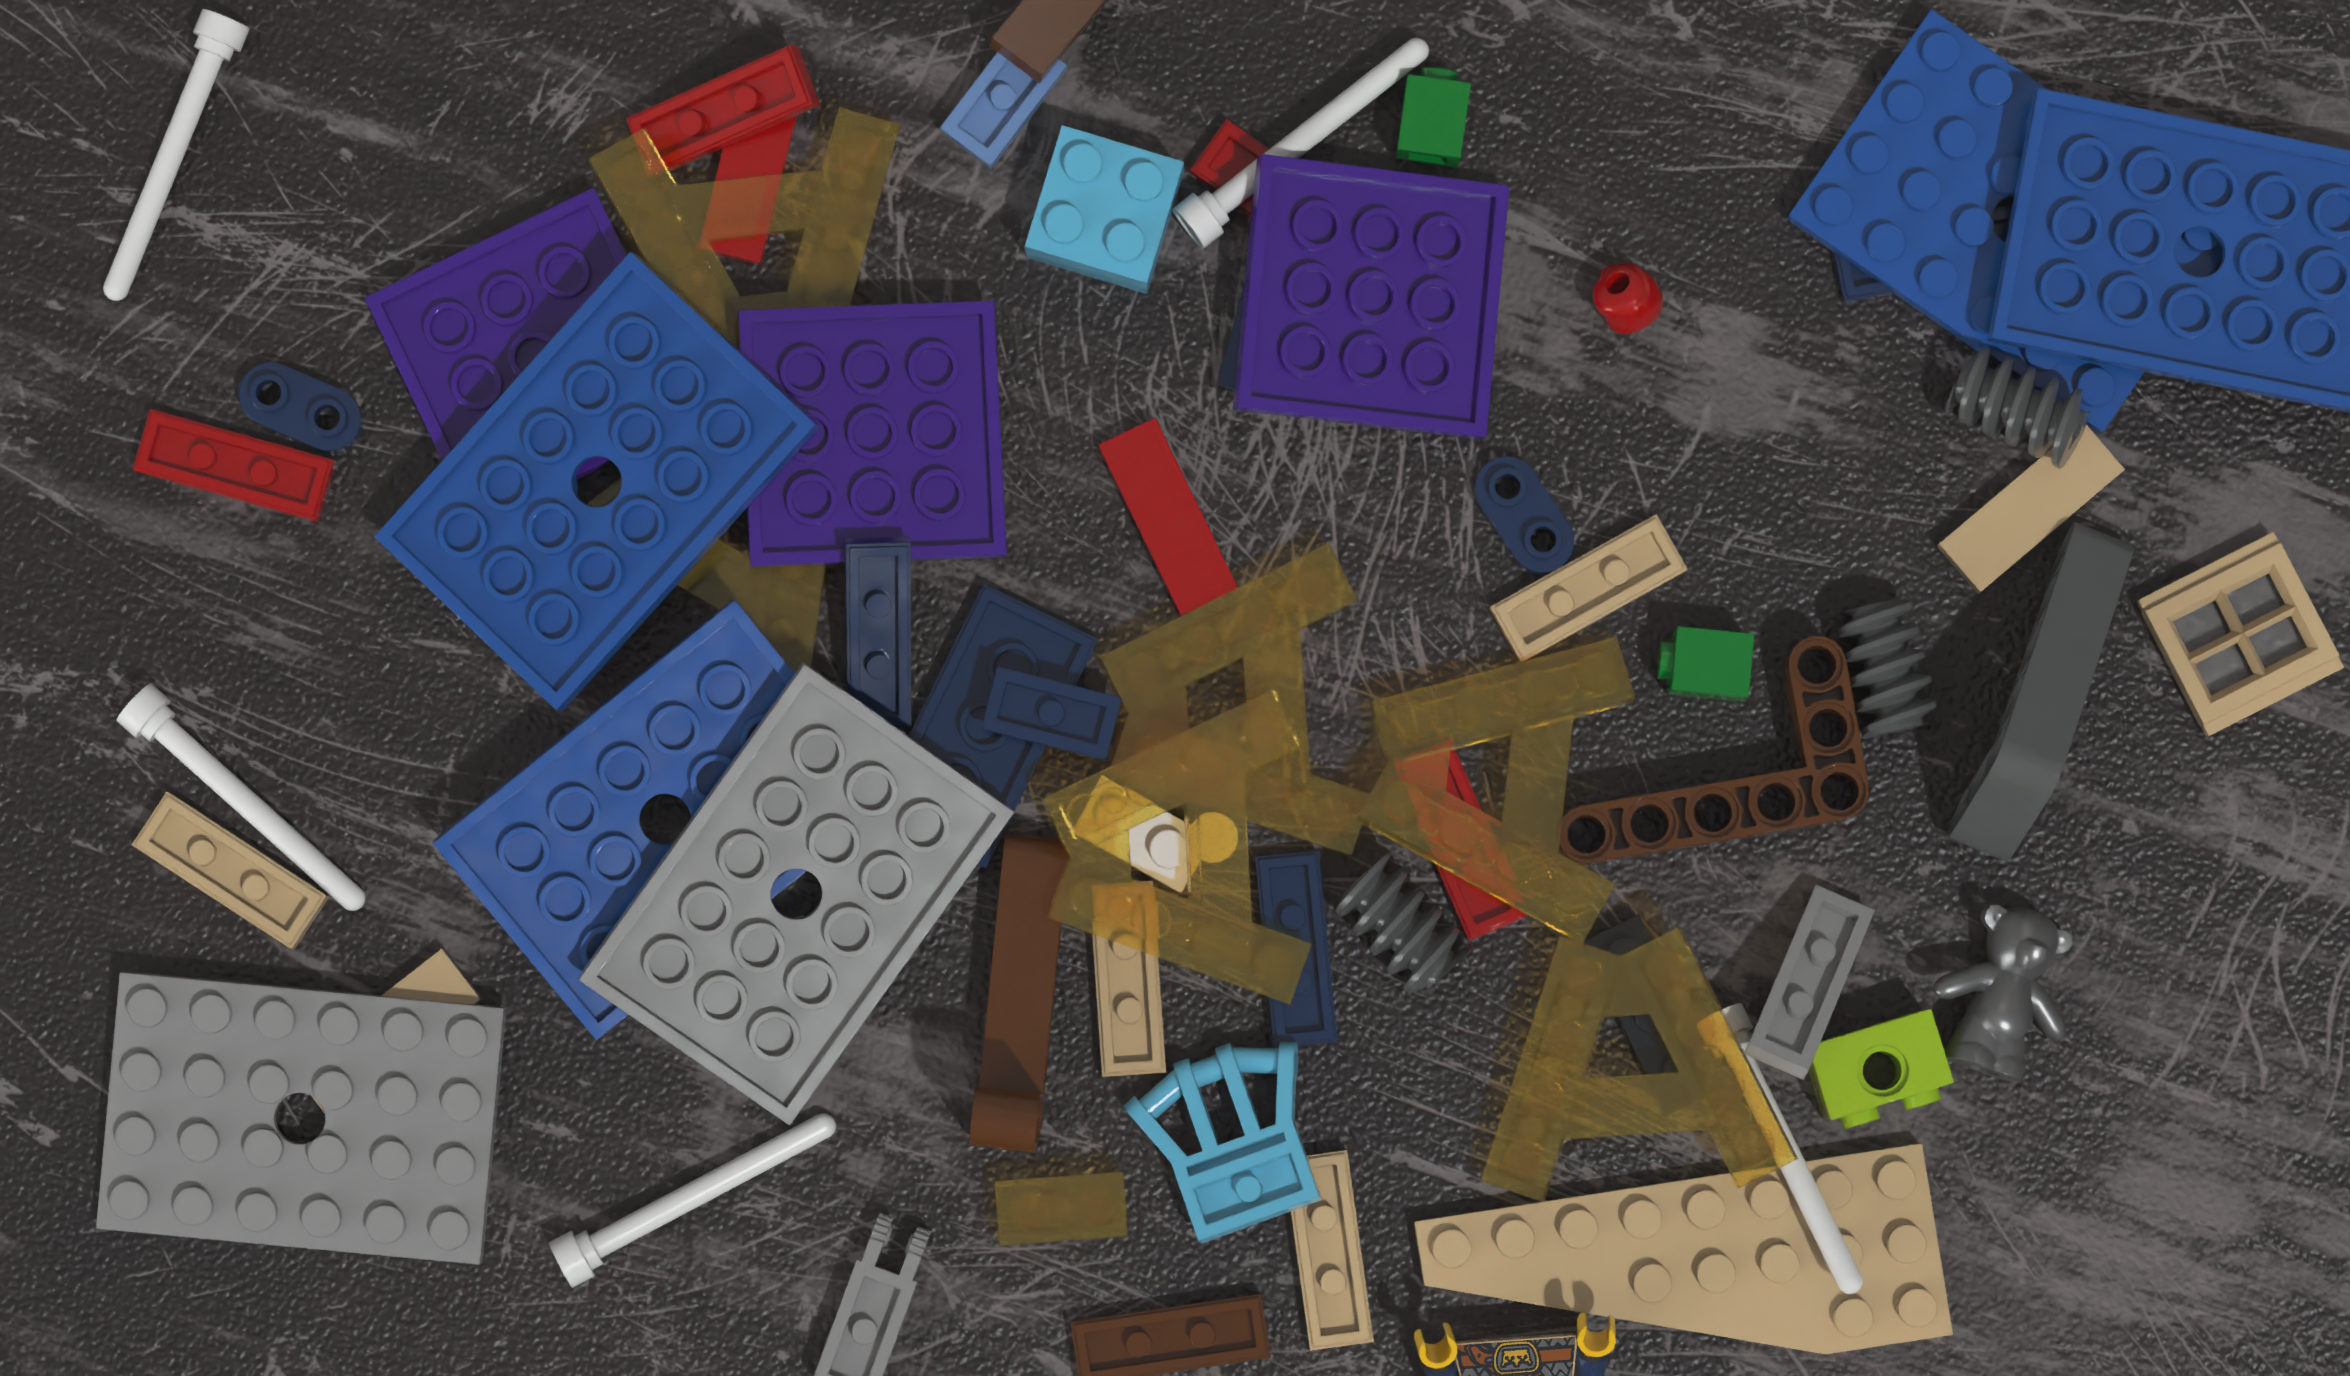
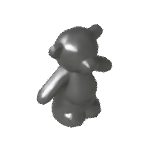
[1933,905,2073,1083]

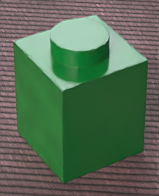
[1395,67,1471,169]
[1657,626,1754,702]

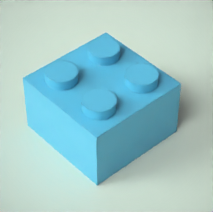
[1025,125,1184,294]

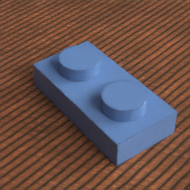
[940,52,1067,169]

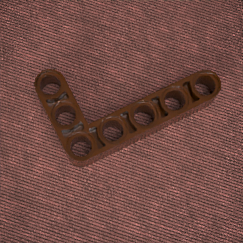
[1554,636,1869,866]
[969,833,1070,1153]

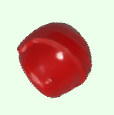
[1592,262,1663,334]

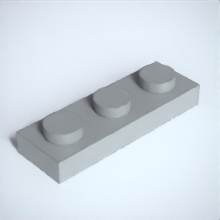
[1744,885,1875,1080]

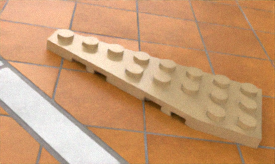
[1413,1143,1953,1354]

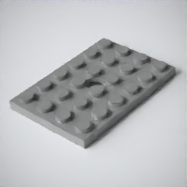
[578,662,1014,1125]
[96,971,507,1265]

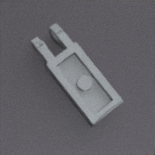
[814,1213,931,1376]

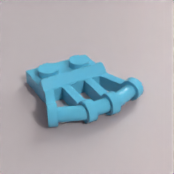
[1123,1042,1322,1244]

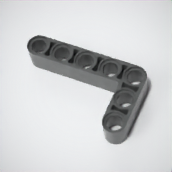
[1947,522,2134,862]

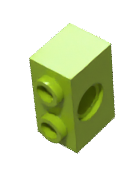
[1808,1009,1954,1129]

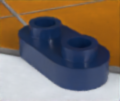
[239,362,364,453]
[1474,456,1574,575]

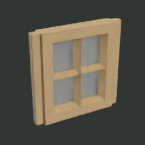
[2136,532,2344,737]

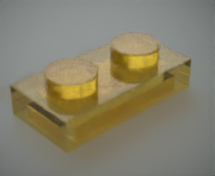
[995,1172,1128,1246]

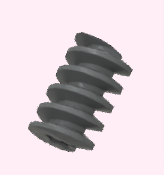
[1945,345,2090,469]
[1837,599,1938,739]
[1335,852,1475,994]

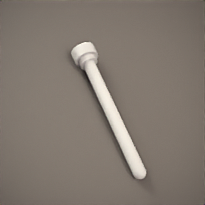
[103,9,250,301]
[1172,38,1429,249]
[116,683,365,911]
[1696,1003,1863,1294]
[549,1113,836,1288]

